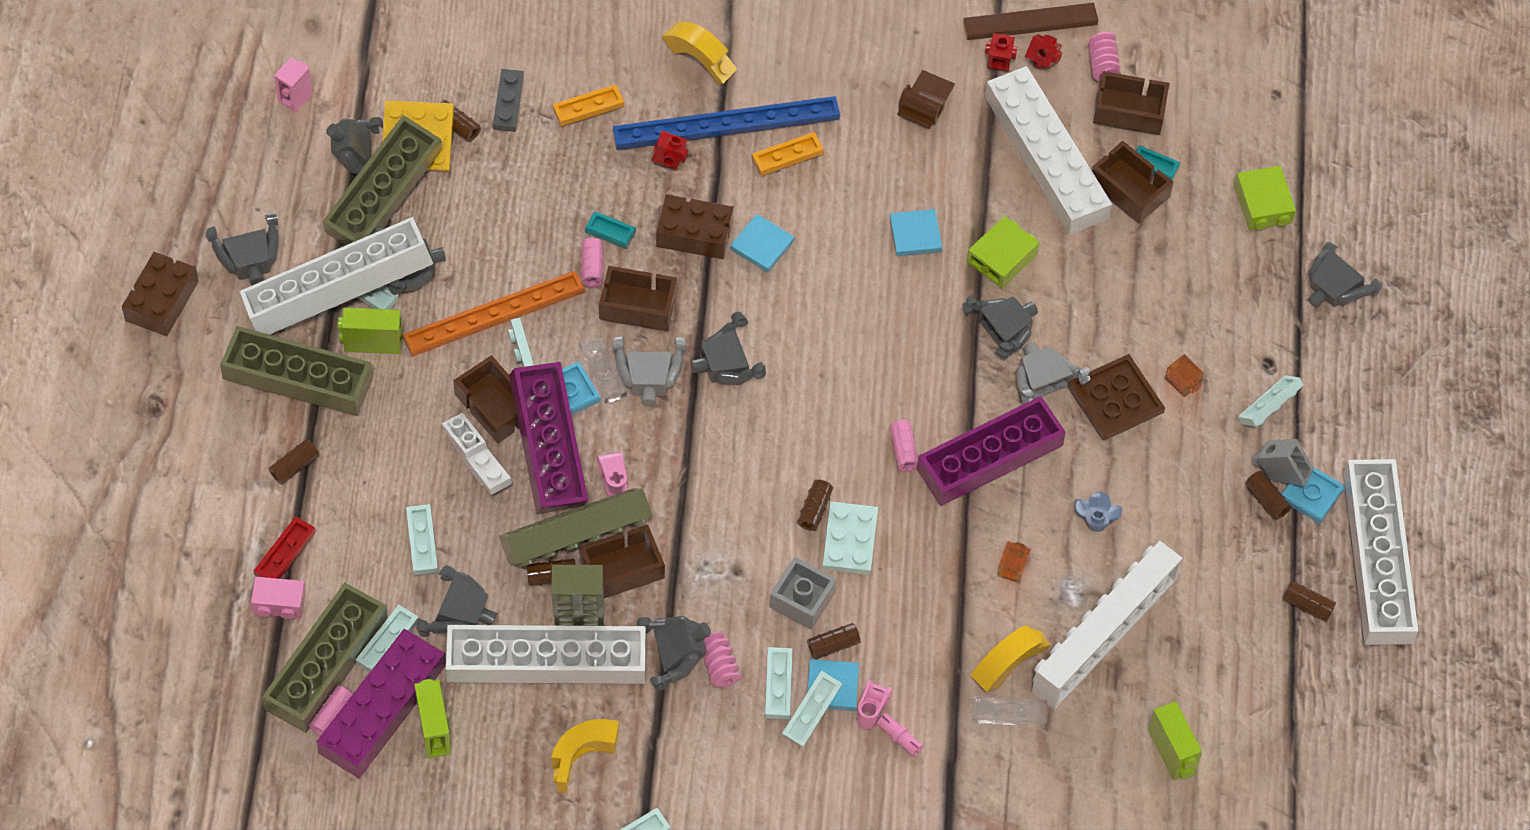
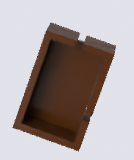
[1093,71,1170,135]
[1091,141,1174,223]
[656,194,734,259]
[122,251,199,337]
[599,266,677,331]
[453,355,519,443]
[579,524,665,598]

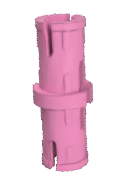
[877,713,923,757]

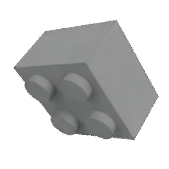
[769,557,837,630]

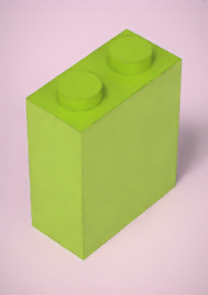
[1234,165,1296,230]
[967,216,1040,289]
[338,308,403,354]
[415,679,451,759]
[1148,701,1202,781]

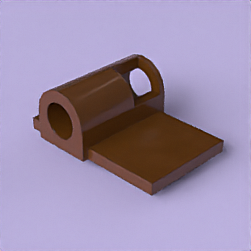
[897,70,955,129]

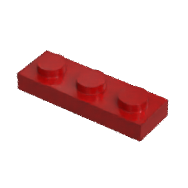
[253,516,316,579]

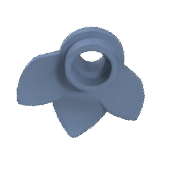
[1074,492,1122,531]

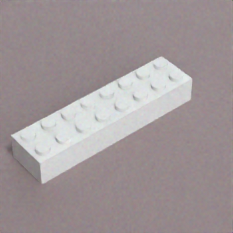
[985,66,1112,235]
[240,217,433,335]
[1344,459,1418,645]
[1032,541,1183,710]
[446,625,645,684]

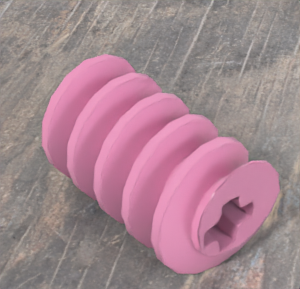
[1088,32,1121,82]
[703,632,742,687]

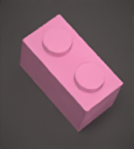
[274,57,313,112]
[251,577,306,619]

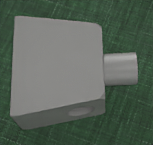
[1253,439,1314,487]

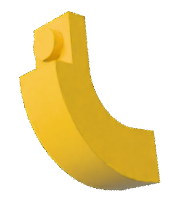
[661,21,737,84]
[970,625,1051,692]
[551,719,619,793]

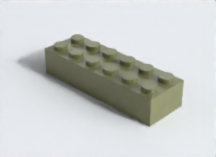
[323,115,442,245]
[220,326,373,416]
[499,488,652,567]
[551,565,604,626]
[262,582,387,733]

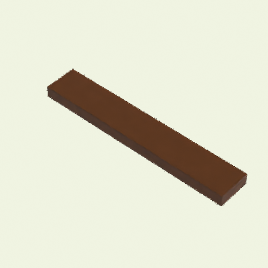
[963,2,1099,40]

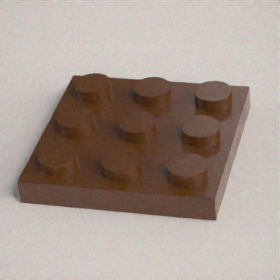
[1068,354,1165,441]

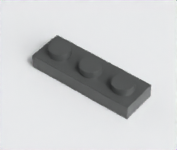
[493,69,524,132]

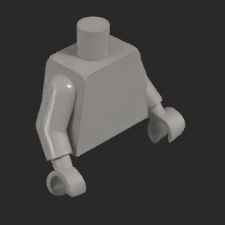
[612,336,686,406]
[1016,342,1091,404]

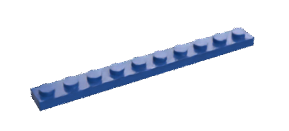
[613,96,840,150]

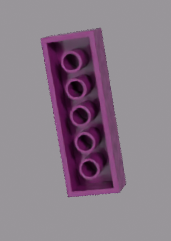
[509,361,588,514]
[917,396,1066,506]
[316,629,446,779]

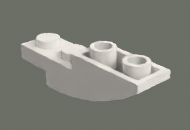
[442,413,512,495]

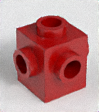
[985,33,1018,72]
[1025,34,1063,69]
[651,130,688,170]

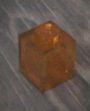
[1165,354,1204,397]
[997,541,1031,584]

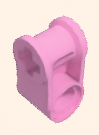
[597,451,627,496]
[856,679,893,730]

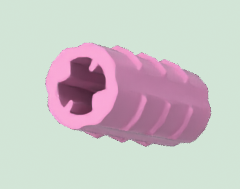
[581,238,604,288]
[890,420,918,472]
[309,685,353,736]

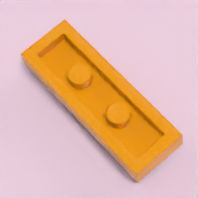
[553,84,624,127]
[752,132,824,176]

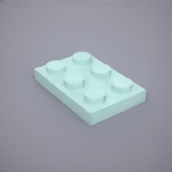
[822,501,878,575]

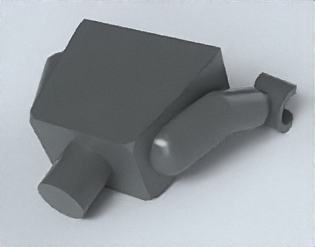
[326,117,383,175]
[206,213,278,286]
[374,227,446,295]
[1308,242,1382,308]
[962,296,1038,358]
[691,311,766,385]
[416,565,497,637]
[637,616,711,691]

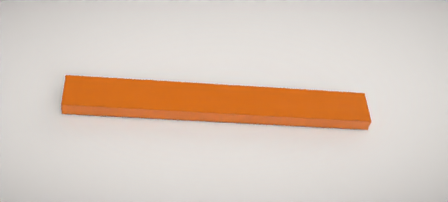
[402,270,585,357]

